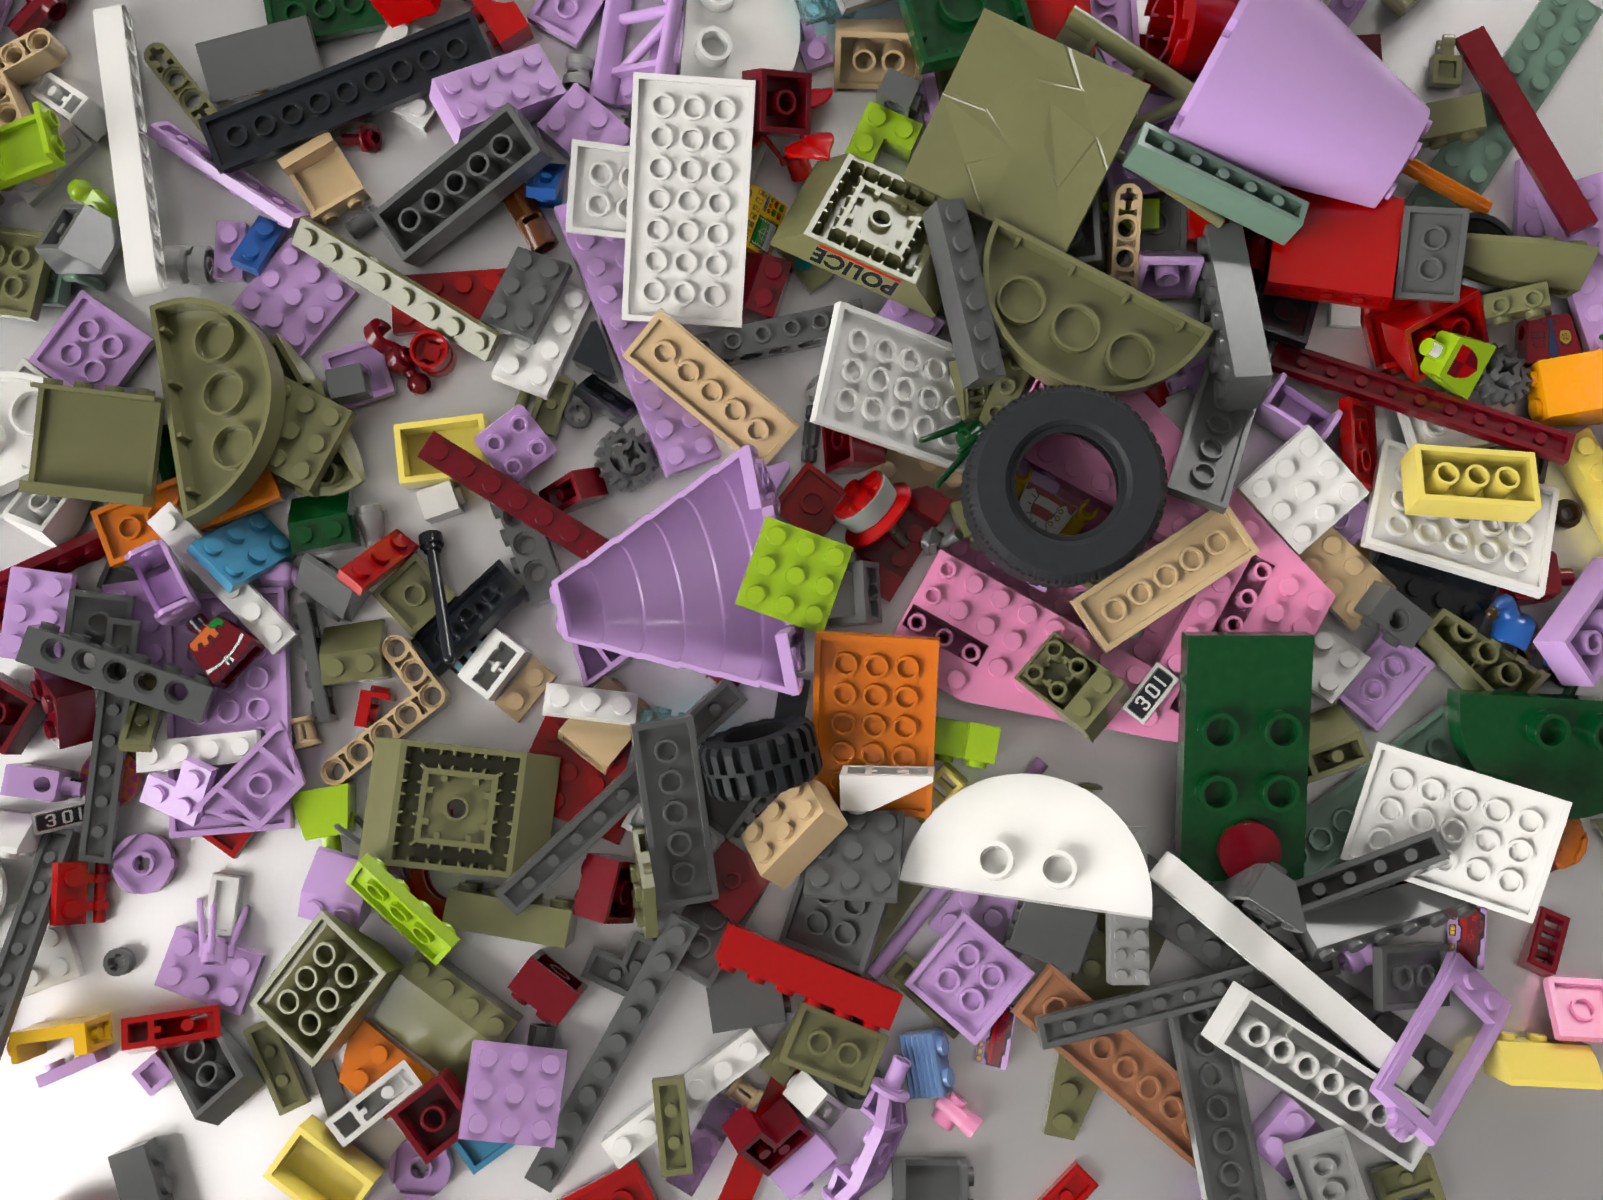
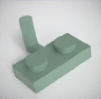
[42,268,106,307]

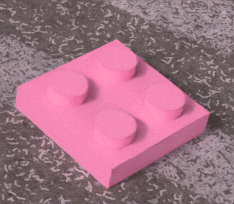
[1542,976,1603,1043]

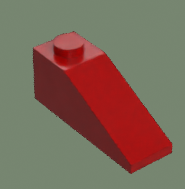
[121,1005,222,1055]

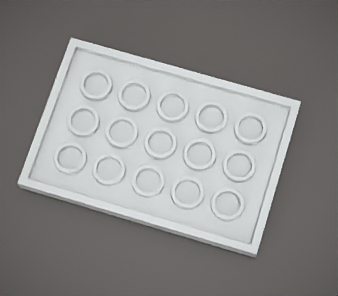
[810,301,979,474]
[1360,438,1560,599]
[1340,741,1572,924]

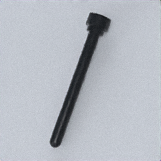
[418,530,456,664]

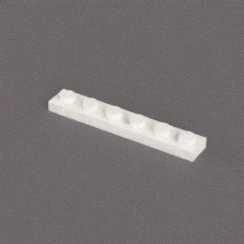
[147,501,299,655]

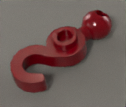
[363,318,431,395]

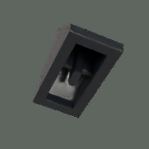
[572,320,618,384]

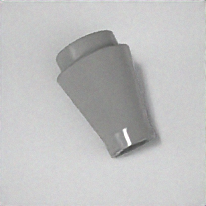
[354,504,384,548]

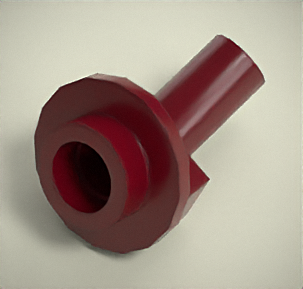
[340,123,383,153]

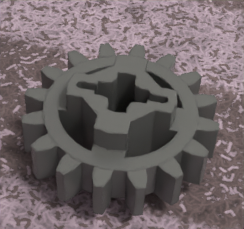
[1473,343,1533,407]
[594,427,659,492]

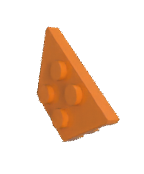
[339,1017,436,1120]

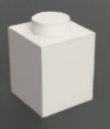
[415,480,467,524]

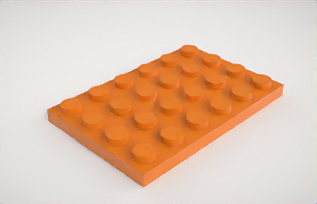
[812,631,940,818]

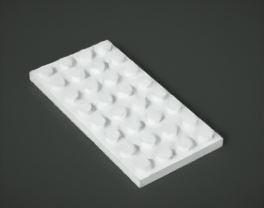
[622,72,756,328]

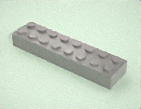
[1105,826,1150,985]

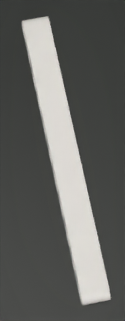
[93,4,168,298]
[1149,851,1424,1092]

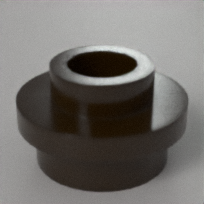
[1555,499,1582,529]

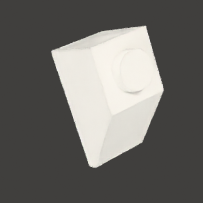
[782,1071,848,1131]

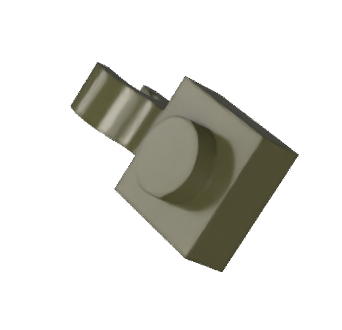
[1428,34,1463,88]

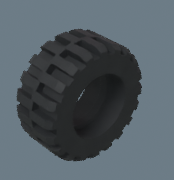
[698,715,823,802]

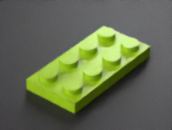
[345,853,460,966]

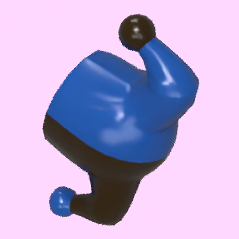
[1485,593,1550,668]

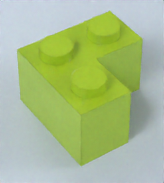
[845,101,923,165]
[935,717,1001,769]

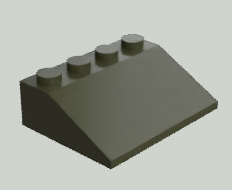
[249,909,405,1068]
[370,949,524,1089]

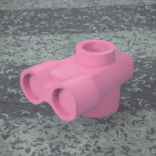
[931,1092,983,1138]

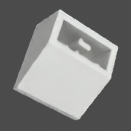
[0,808,43,859]

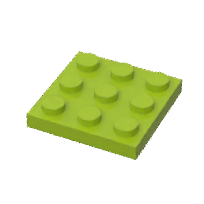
[735,516,854,632]

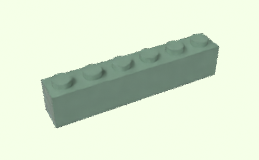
[1122,121,1309,246]

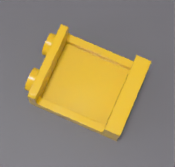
[7,1012,114,1065]

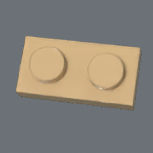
[494,657,558,723]

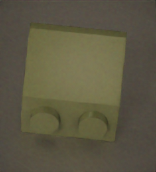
[319,619,392,687]

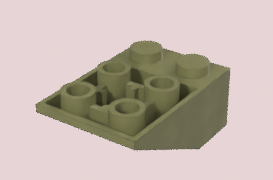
[1014,631,1132,743]

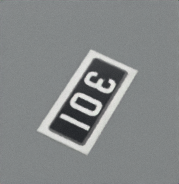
[1122,662,1179,725]
[31,801,85,836]

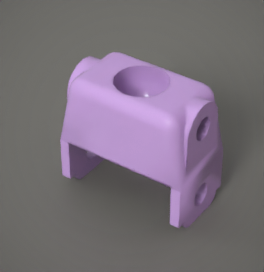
[1253,373,1343,442]
[124,538,202,627]

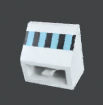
[450,626,532,701]

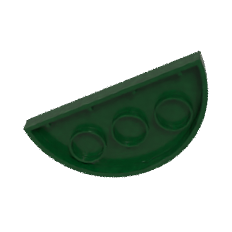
[1446,688,1603,820]

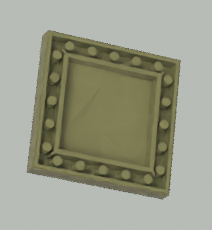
[902,8,1151,254]

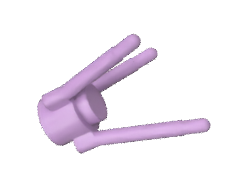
[196,897,250,966]

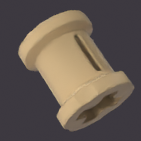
[290,715,322,750]
[723,1074,765,1110]

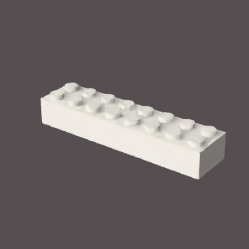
[1200,981,1433,1172]

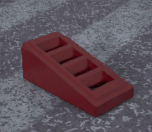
[1517,906,1571,977]

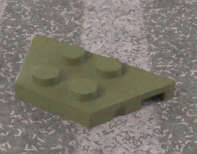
[629,826,659,939]

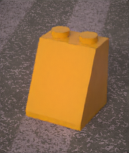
[1527,349,1603,427]

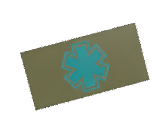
[775,247,834,295]

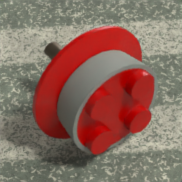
[833,470,912,548]

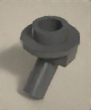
[921,526,963,556]

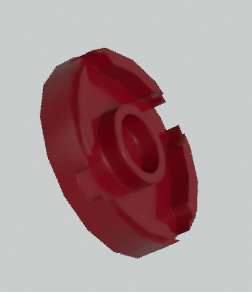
[1216,820,1281,877]

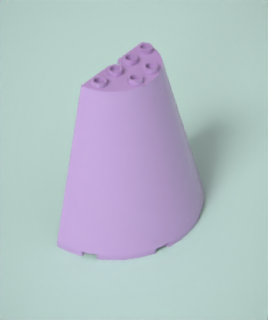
[1168,0,1433,209]

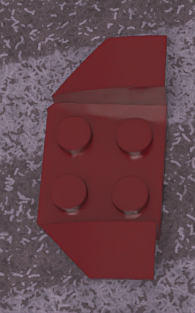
[853,485,953,603]

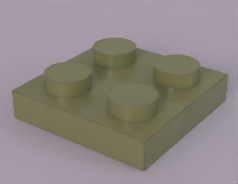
[371,552,458,638]

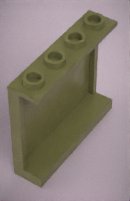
[18,378,166,508]

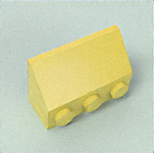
[1484,1031,1603,1090]

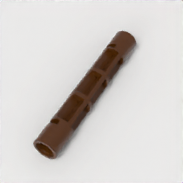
[503,182,559,254]

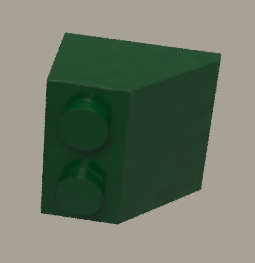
[287,490,362,557]

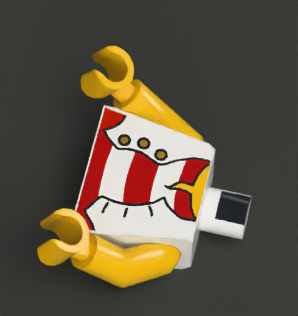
[1015,462,1099,535]

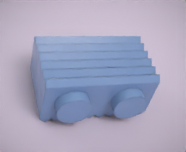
[898,1028,955,1099]

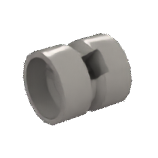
[163,245,215,285]

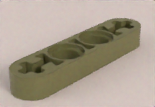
[144,42,218,133]

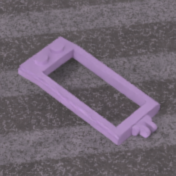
[1369,951,1511,1146]

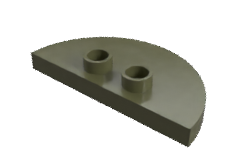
[980,217,1214,398]
[149,297,286,526]

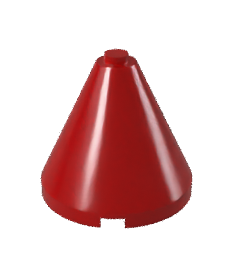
[1139,0,1237,90]

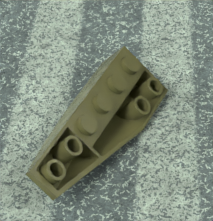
[1399,233,1599,298]
[1308,703,1372,784]

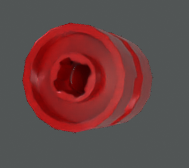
[409,330,457,378]

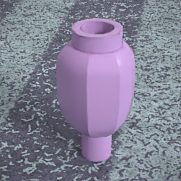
[255,561,299,590]

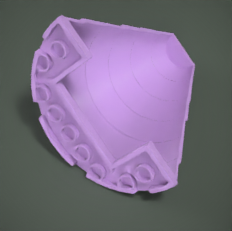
[549,445,806,696]

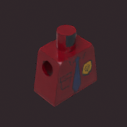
[1514,311,1582,368]

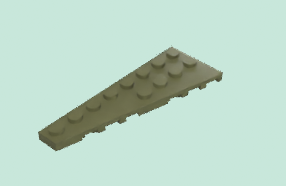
[1042,910,1165,1140]

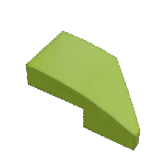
[1102,199,1160,231]

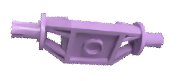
[821,1054,912,1200]

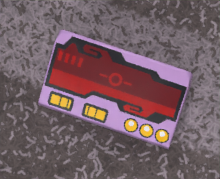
[1446,906,1487,970]
[974,1004,1016,1070]

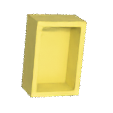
[393,413,495,490]
[263,1114,386,1200]

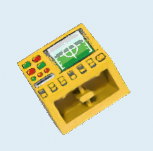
[746,184,787,254]

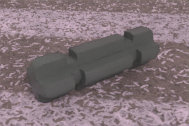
[801,405,820,463]

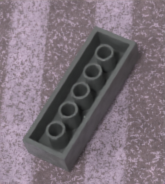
[371,102,554,267]
[1195,223,1273,411]

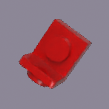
[354,685,397,728]

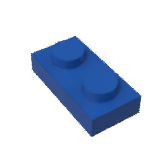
[230,215,288,276]

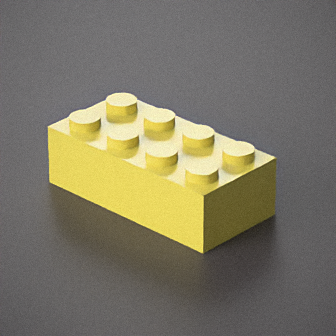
[1400,444,1542,523]

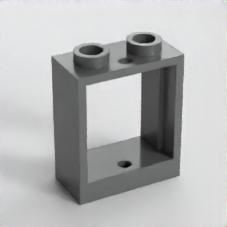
[825,561,882,629]

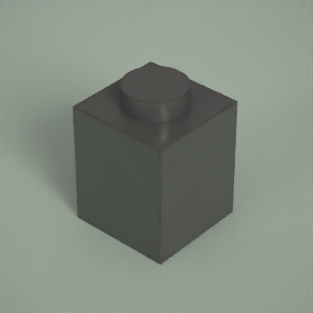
[323,363,374,405]

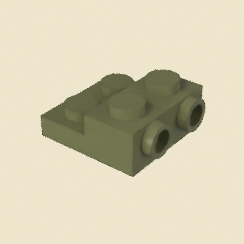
[1481,281,1551,327]

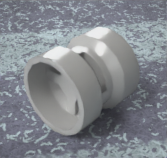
[562,54,595,93]

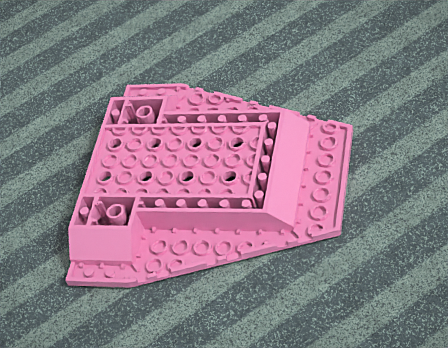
[893,379,1336,743]

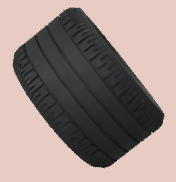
[961,384,1168,588]

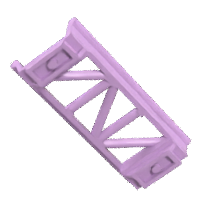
[589,0,683,110]

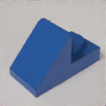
[526,163,566,209]

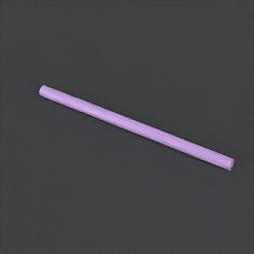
[867,757,1049,980]

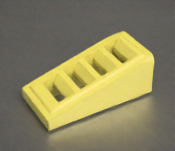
[914,762,969,825]

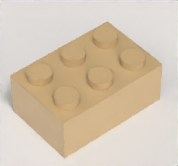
[740,778,848,889]

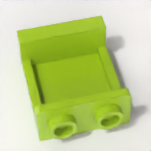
[0,101,67,190]

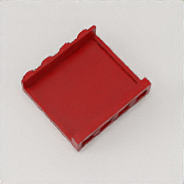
[1262,185,1405,311]

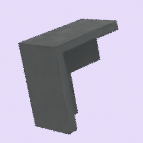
[581,931,656,997]

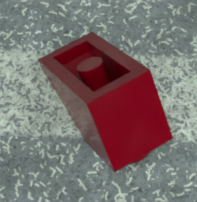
[538,467,609,513]

